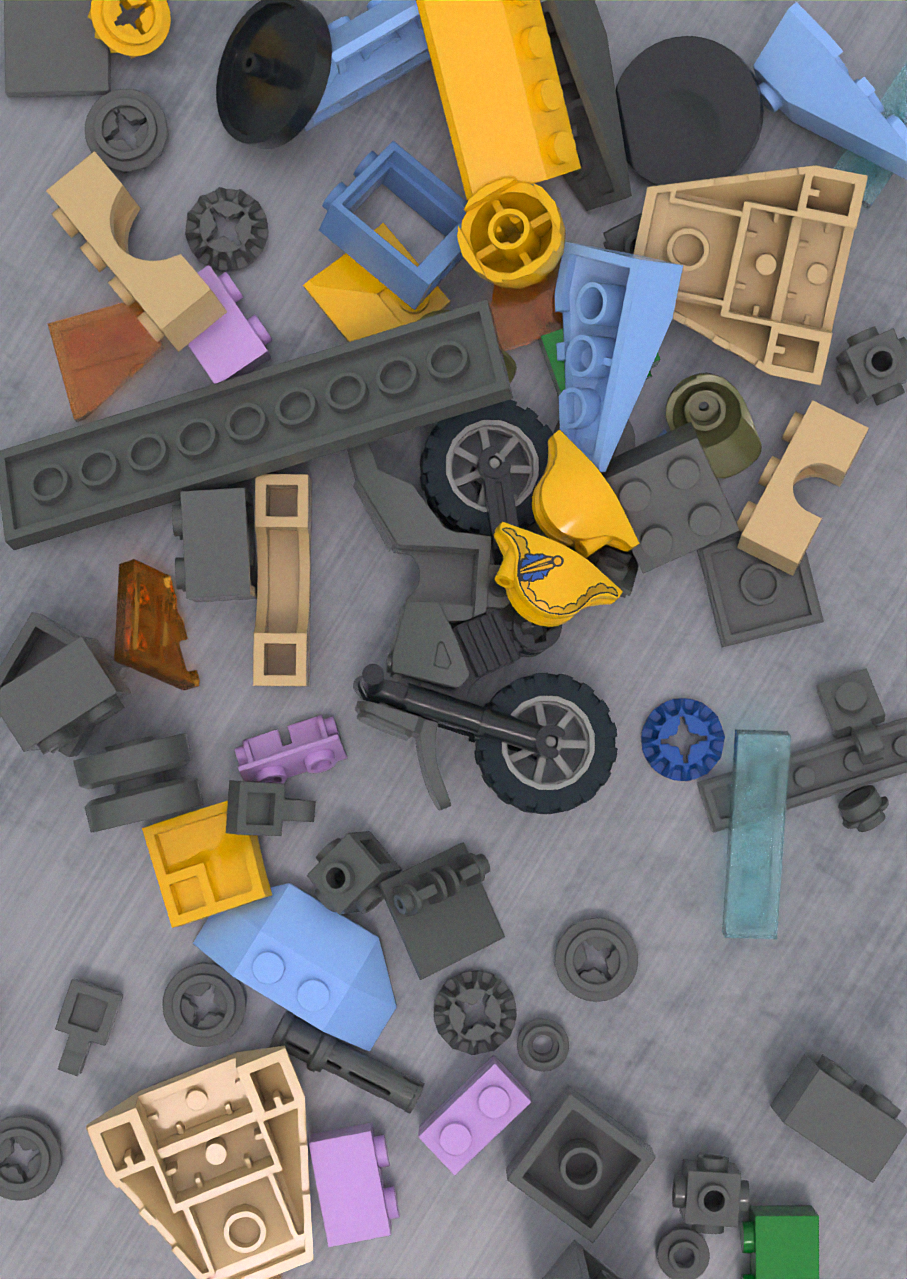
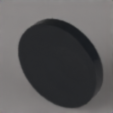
[216,0,332,149]
[615,36,764,185]

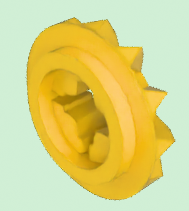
[88,0,171,59]

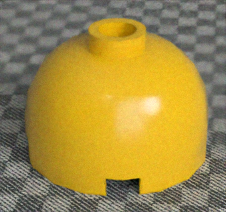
[457,178,566,289]

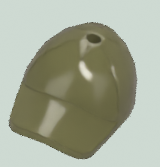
[665,372,762,479]

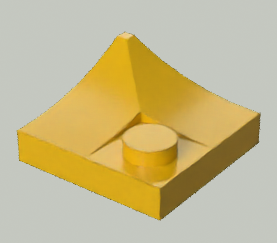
[303,223,450,342]
[142,801,272,928]

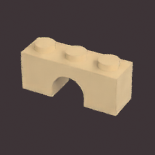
[737,400,869,576]

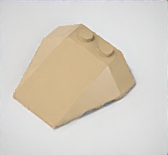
[634,165,868,385]
[86,1046,314,1279]

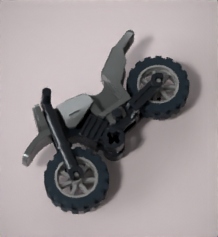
[347,399,618,814]

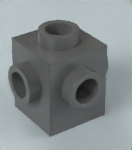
[836,326,907,406]
[306,831,402,915]
[672,1154,749,1234]

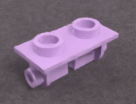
[235,714,347,783]

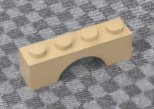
[46,151,227,352]
[253,474,312,687]

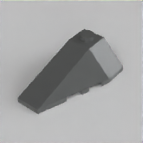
[541,0,632,211]

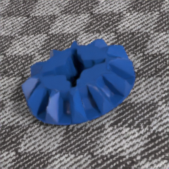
[641,698,725,781]

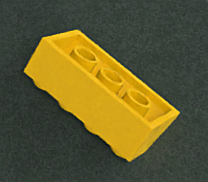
[416,0,581,200]

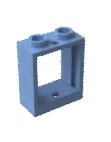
[319,141,467,310]

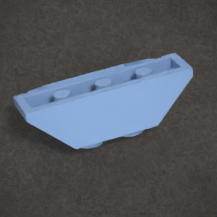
[304,0,431,132]
[193,883,397,1052]

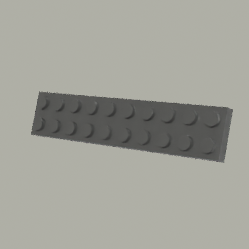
[0,299,513,550]

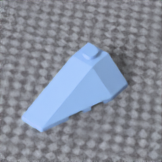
[753,2,907,180]
[554,242,683,472]

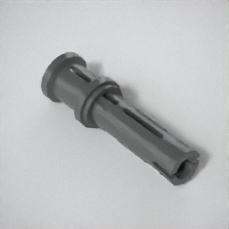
[268,1010,425,1114]

